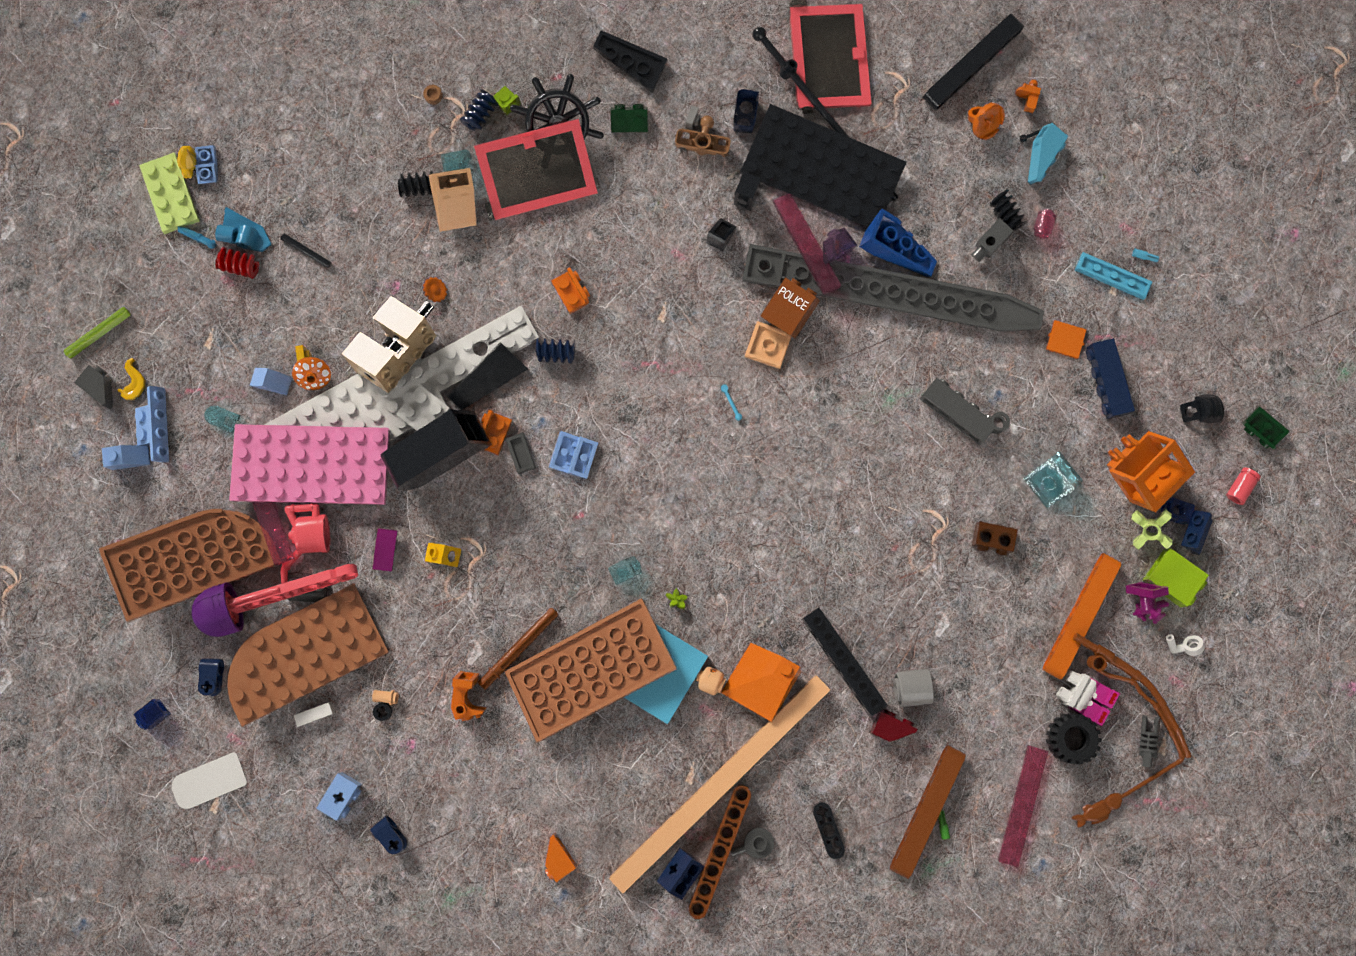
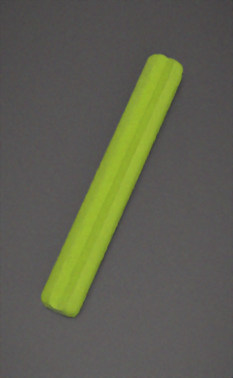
[63,307,131,359]

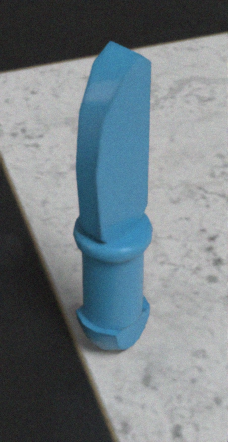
[178,226,217,249]

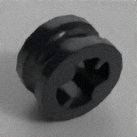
[373,703,392,721]

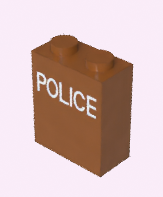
[760,277,820,339]

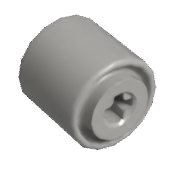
[893,668,934,707]

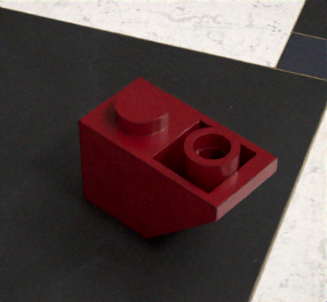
[869,710,918,742]

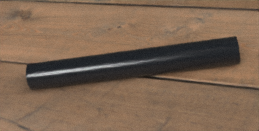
[280,233,332,268]

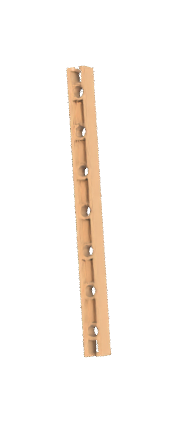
[609,675,830,894]

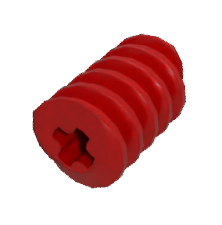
[215,247,259,279]

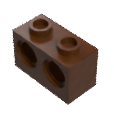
[972,521,1018,556]

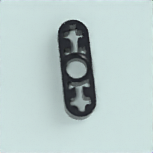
[812,802,845,859]

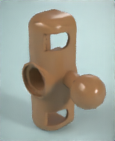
[675,115,731,157]

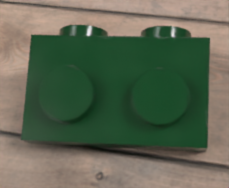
[610,104,648,133]
[1242,406,1290,450]

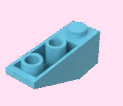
[1028,123,1068,184]

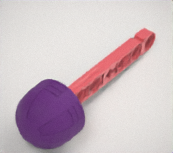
[192,564,358,637]

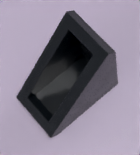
[707,218,737,252]

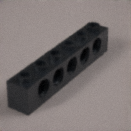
[801,608,888,717]

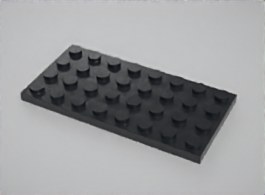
[740,104,907,228]

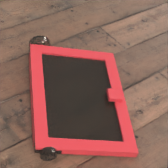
[789,0,871,114]
[474,119,600,221]

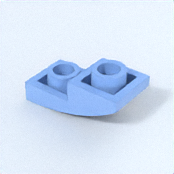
[195,145,218,184]

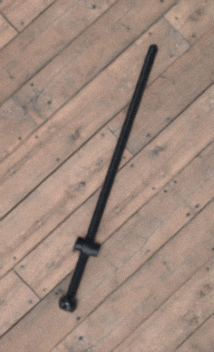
[752,27,898,201]

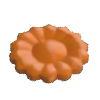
[423,277,447,302]

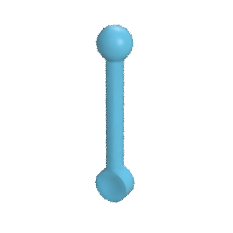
[721,385,742,421]

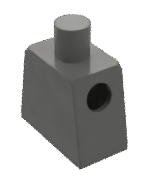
[971,218,1013,262]

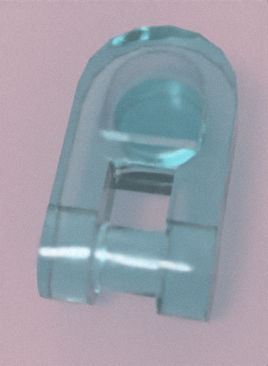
[204,406,241,433]

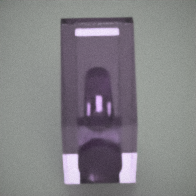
[823,227,857,264]

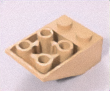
[429,168,476,232]

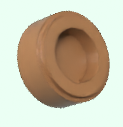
[423,85,443,105]

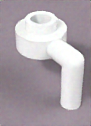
[1166,635,1205,656]

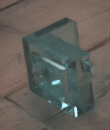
[608,556,642,585]

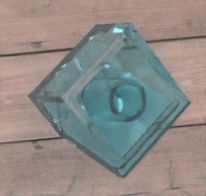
[1023,451,1083,508]

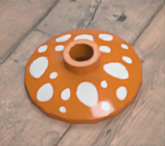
[292,357,331,390]

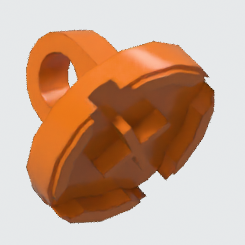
[968,102,1005,140]

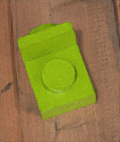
[493,86,521,115]

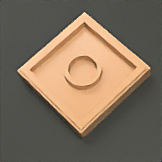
[745,321,791,369]

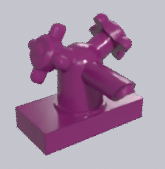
[1126,582,1169,624]

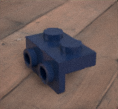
[1181,510,1213,555]

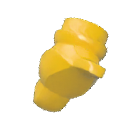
[177,146,197,179]

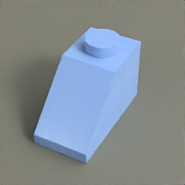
[102,445,150,470]

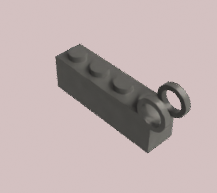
[920,378,1010,446]

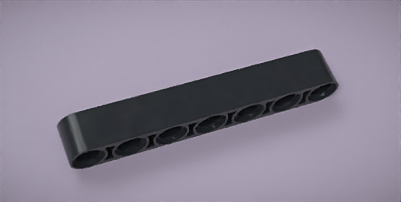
[922,13,1024,111]

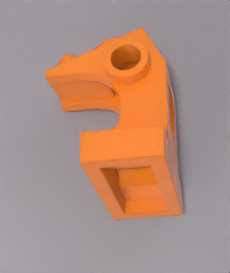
[451,671,486,721]

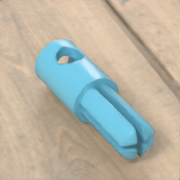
[1132,248,1159,263]

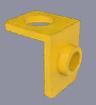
[425,543,461,567]

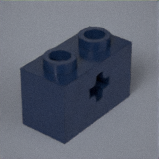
[657,847,705,900]

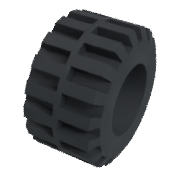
[1046,713,1102,765]

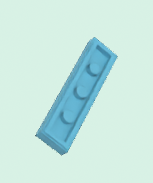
[1075,252,1152,300]

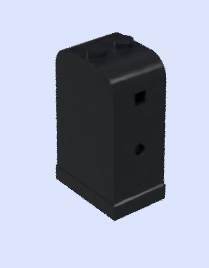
[380,409,492,490]

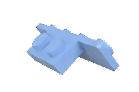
[135,386,169,463]

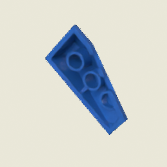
[859,209,937,278]

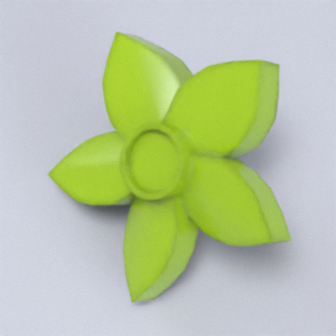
[665,588,688,609]

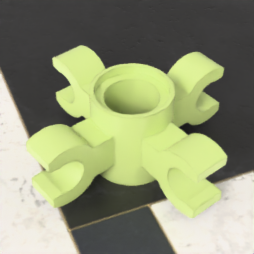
[1131,509,1173,550]

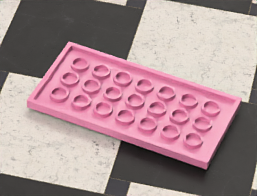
[229,424,390,505]

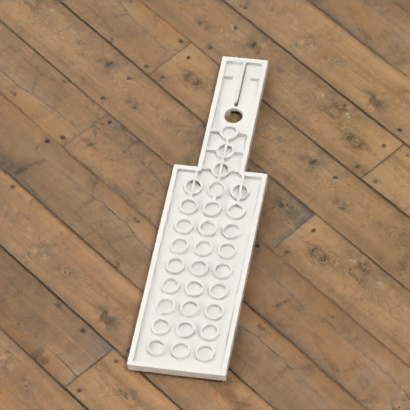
[264,306,540,443]

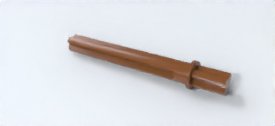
[477,608,559,690]

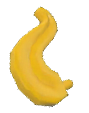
[118,358,145,400]

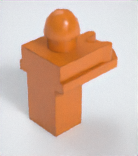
[1015,80,1041,114]

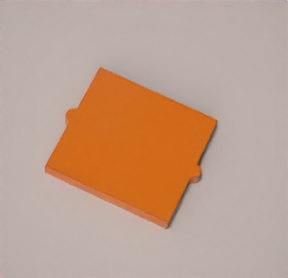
[1046,320,1087,359]

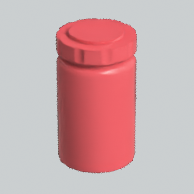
[1226,467,1261,505]

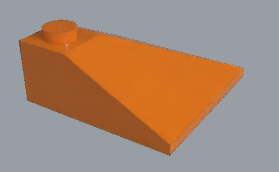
[721,643,801,723]

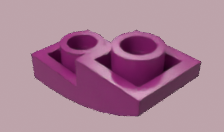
[373,528,398,572]

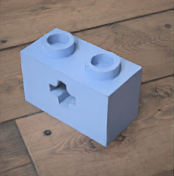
[316,772,362,821]

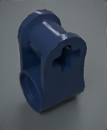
[198,658,224,696]
[370,815,407,854]

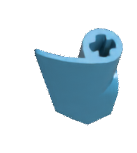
[215,207,272,252]

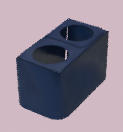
[733,89,759,134]

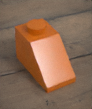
[545,833,578,882]

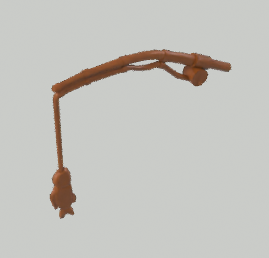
[1071,633,1191,828]

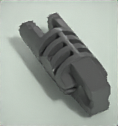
[1139,715,1161,768]

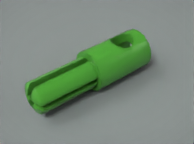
[938,810,950,839]

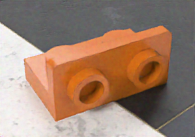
[551,267,590,314]
[481,410,512,455]

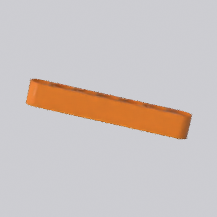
[1042,553,1121,680]

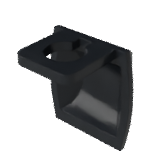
[1180,394,1224,423]

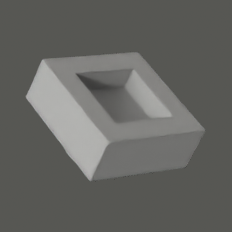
[685,105,701,130]

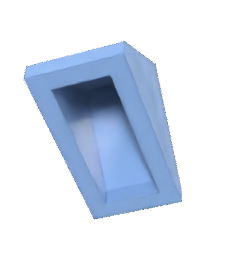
[250,368,292,395]

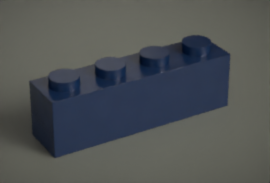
[1086,338,1135,420]

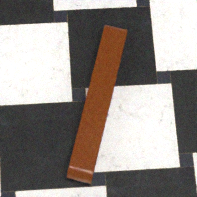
[890,745,966,879]
[689,784,751,919]

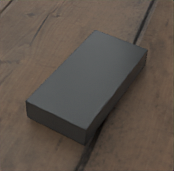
[505,432,536,475]

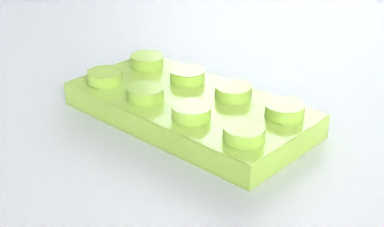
[139,153,200,234]

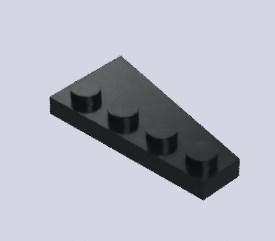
[447,342,528,410]

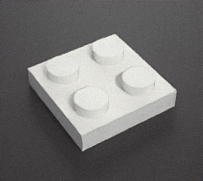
[396,385,450,431]

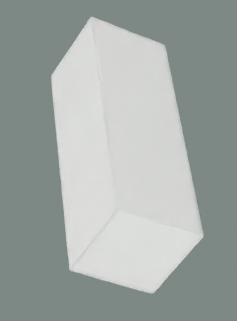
[294,702,335,727]

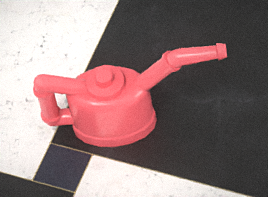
[280,503,331,584]

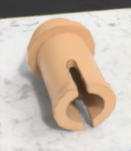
[372,690,399,706]

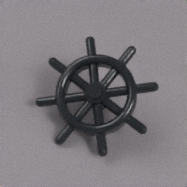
[510,74,604,169]

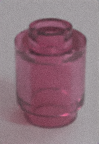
[1033,209,1057,239]

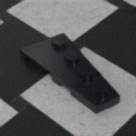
[593,30,668,93]

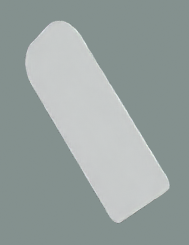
[172,752,247,809]

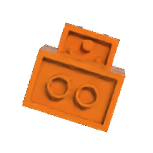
[1107,431,1195,513]

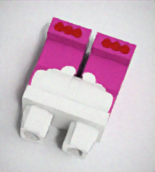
[1056,671,1120,726]

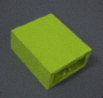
[1142,548,1209,608]

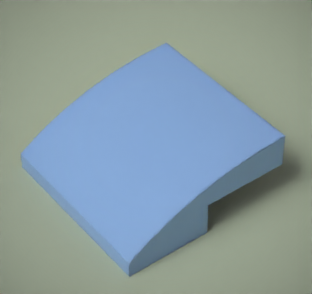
[548,431,598,479]

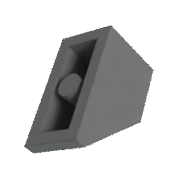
[74,365,113,409]

